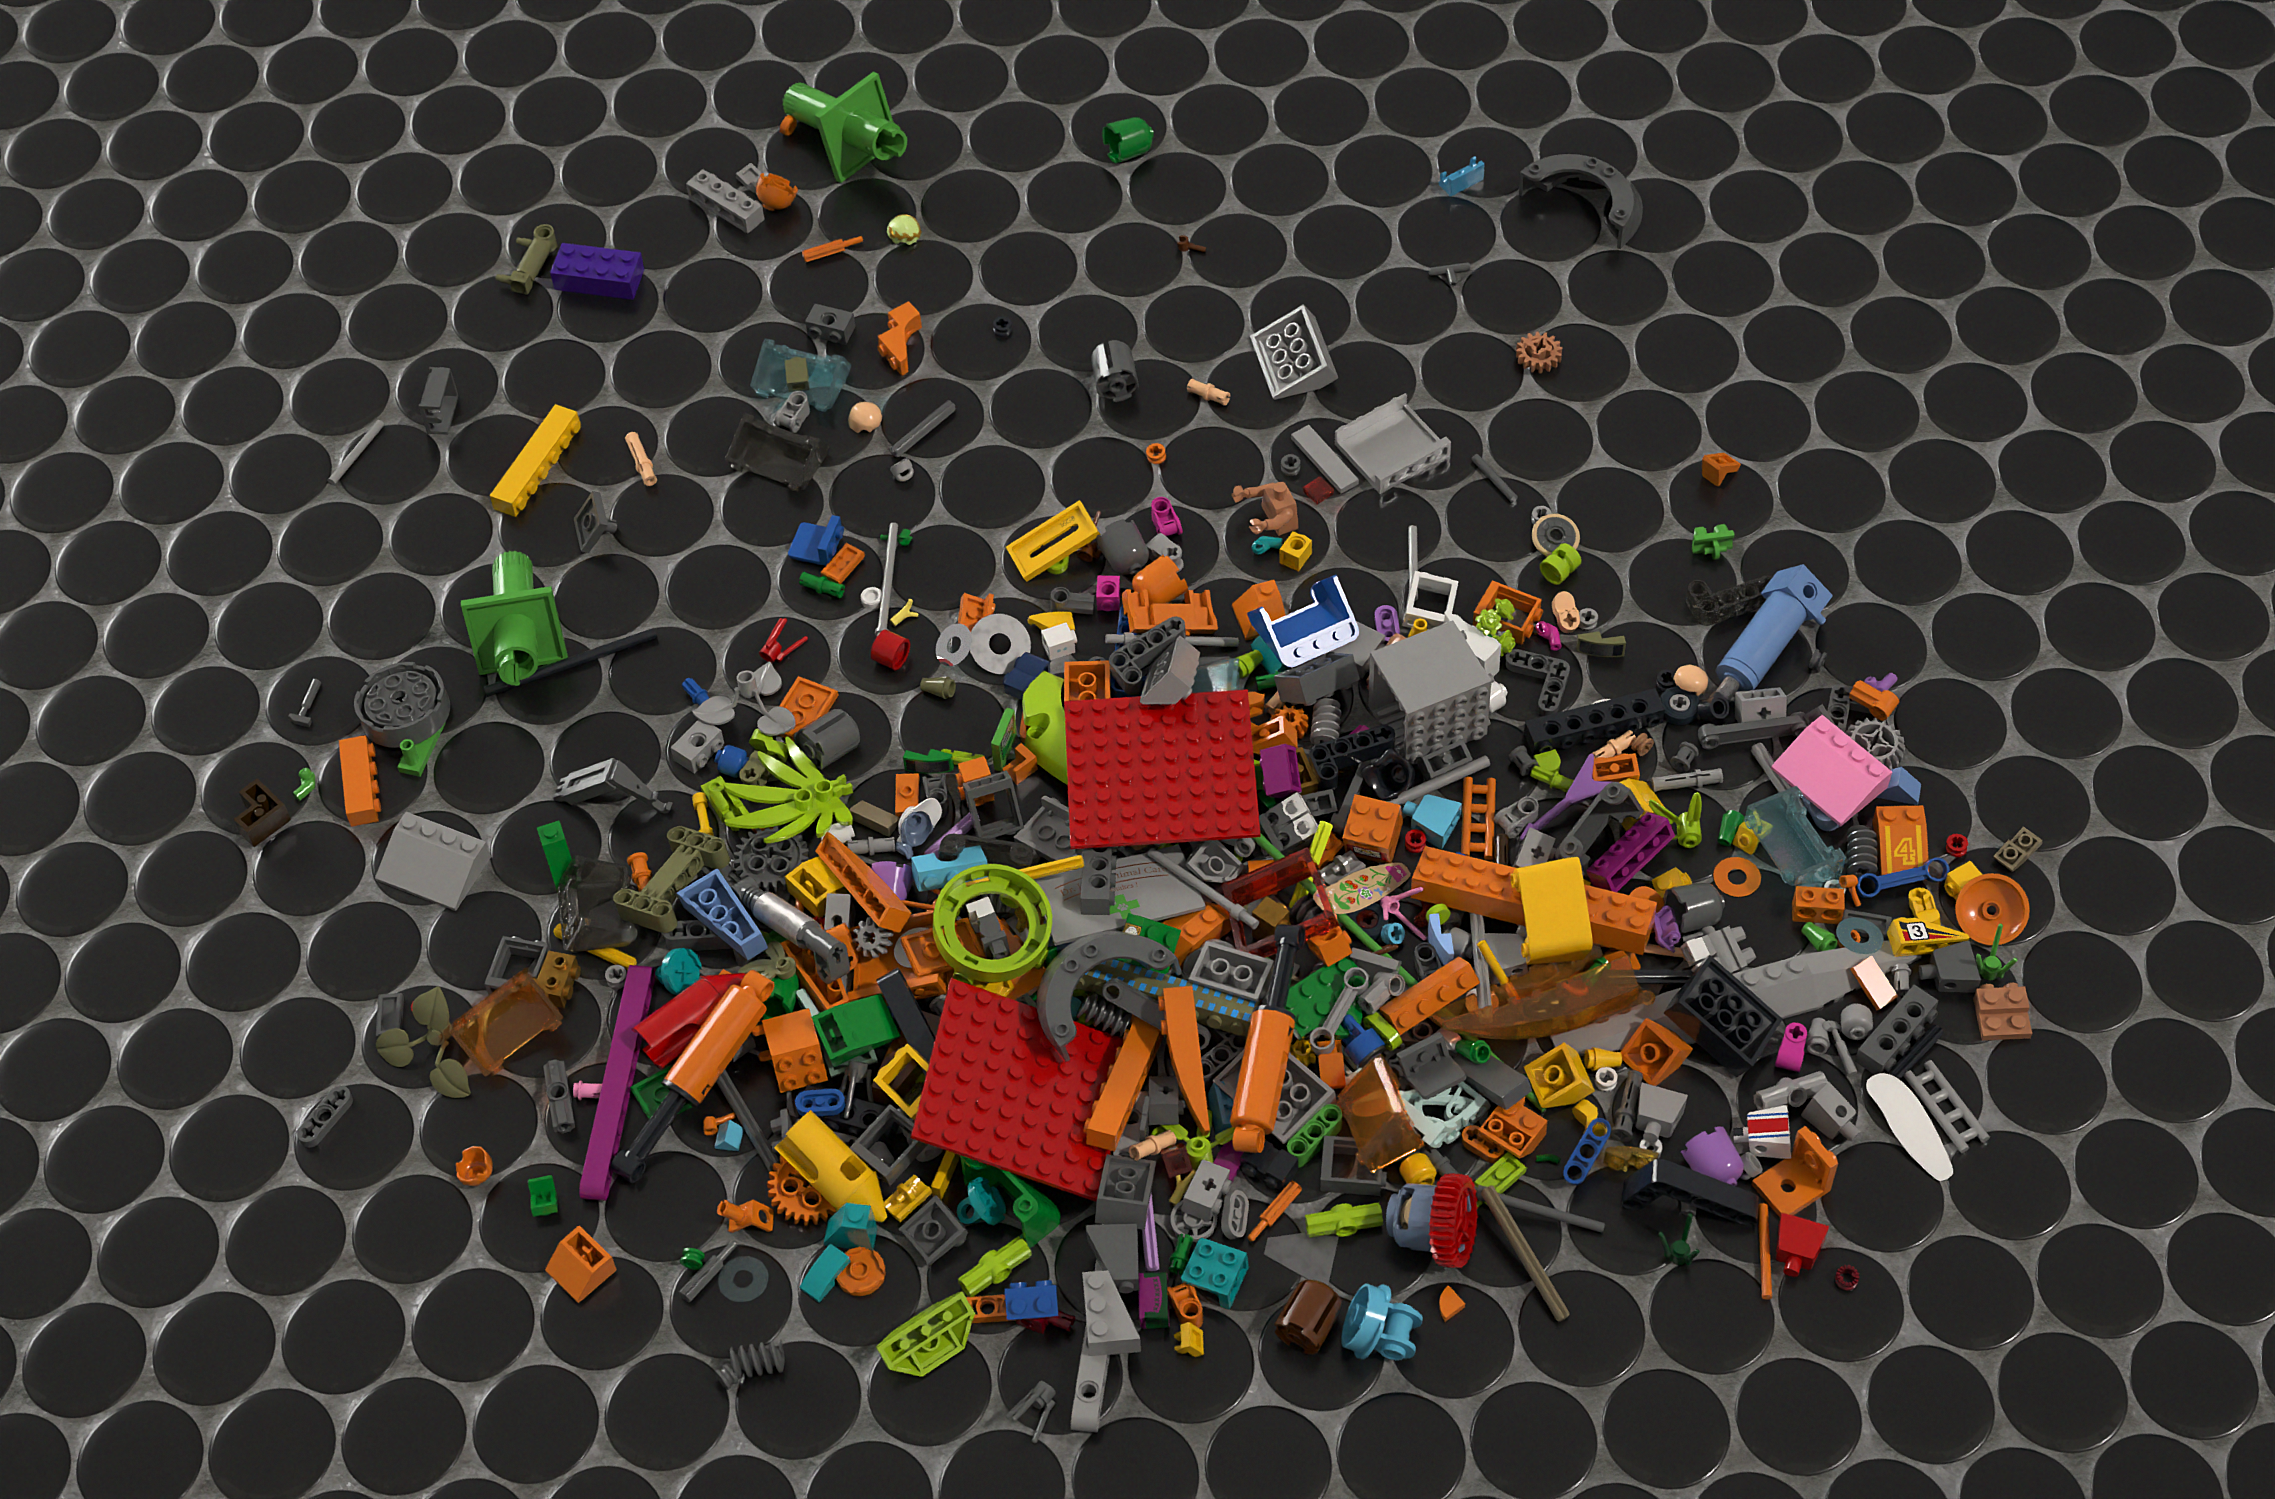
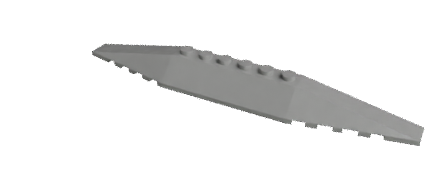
[1550,940,1921,1056]

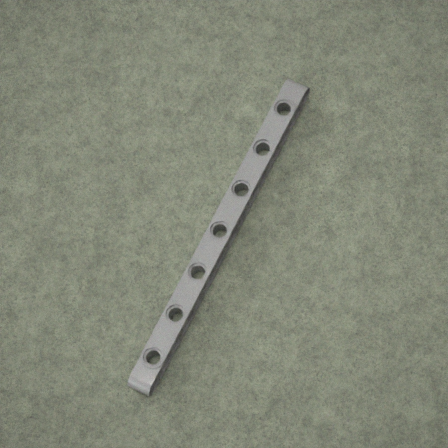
[1071,1091,1149,1433]

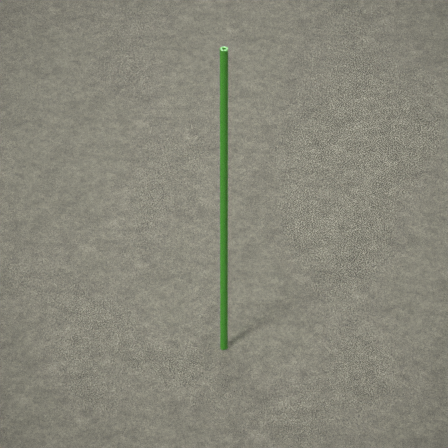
[1252,833,1547,1112]

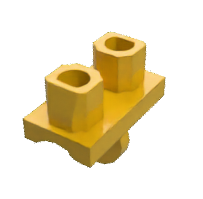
[884,1174,932,1222]

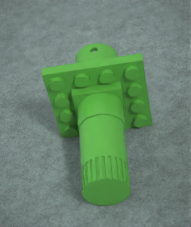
[783,72,907,183]
[461,551,568,686]

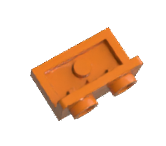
[957,593,995,637]

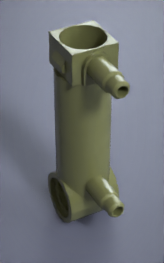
[495,224,557,295]

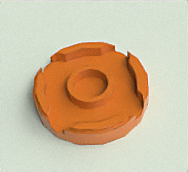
[836,1247,886,1296]

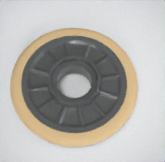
[1532,514,1580,557]

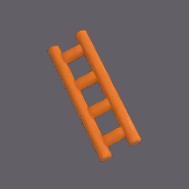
[1461,777,1496,860]

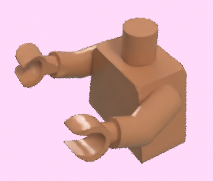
[1232,482,1298,536]

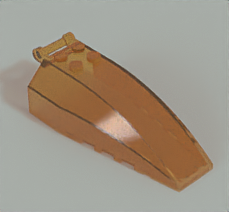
[1429,943,1655,1040]

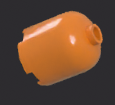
[1132,555,1188,606]

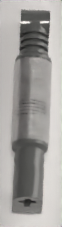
[730,877,850,984]

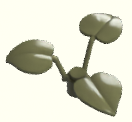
[376,986,471,1098]

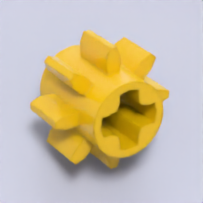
[1289,1038,1316,1067]

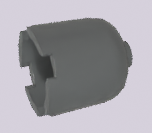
[1096,519,1149,575]
[1664,883,1725,933]

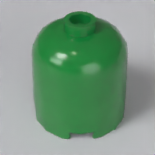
[1102,117,1154,163]
[762,973,800,1020]

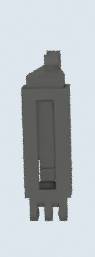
[553,758,672,813]

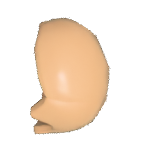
[848,402,882,433]
[1673,665,1708,696]

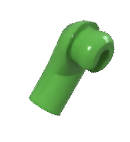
[292,768,315,801]

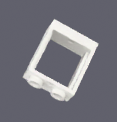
[1402,571,1458,630]

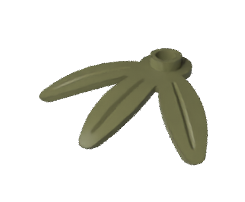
[738,941,796,980]

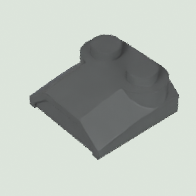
[899,1195,968,1266]

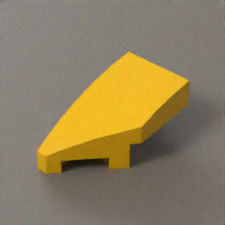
[1027,612,1075,631]

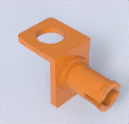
[717,1200,774,1233]

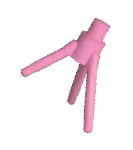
[1376,887,1427,941]

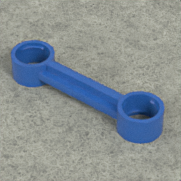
[1856,858,1949,898]

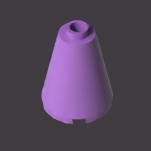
[870,861,913,900]

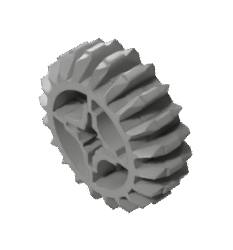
[1845,717,1905,770]

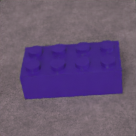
[550,243,645,300]

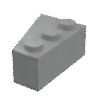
[1083,1270,1141,1356]

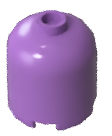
[1681,1127,1744,1186]

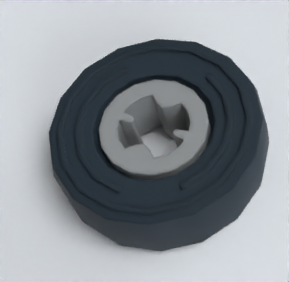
[1660,686,1700,725]

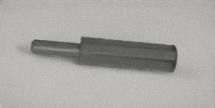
[679,1241,737,1302]

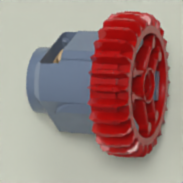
[1386,1173,1479,1268]

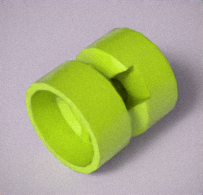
[1539,543,1581,585]

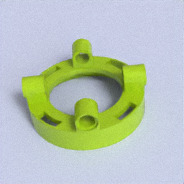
[933,864,1052,985]

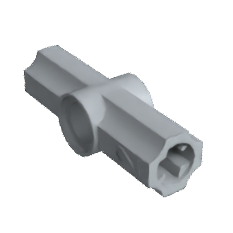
[1754,1071,1828,1111]

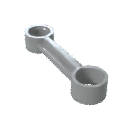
[1310,967,1369,1055]

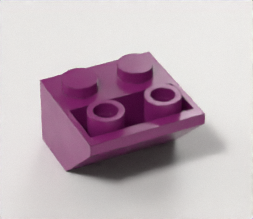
[1260,744,1302,800]

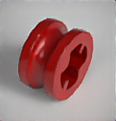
[1405,829,1426,853]
[1946,834,1968,857]

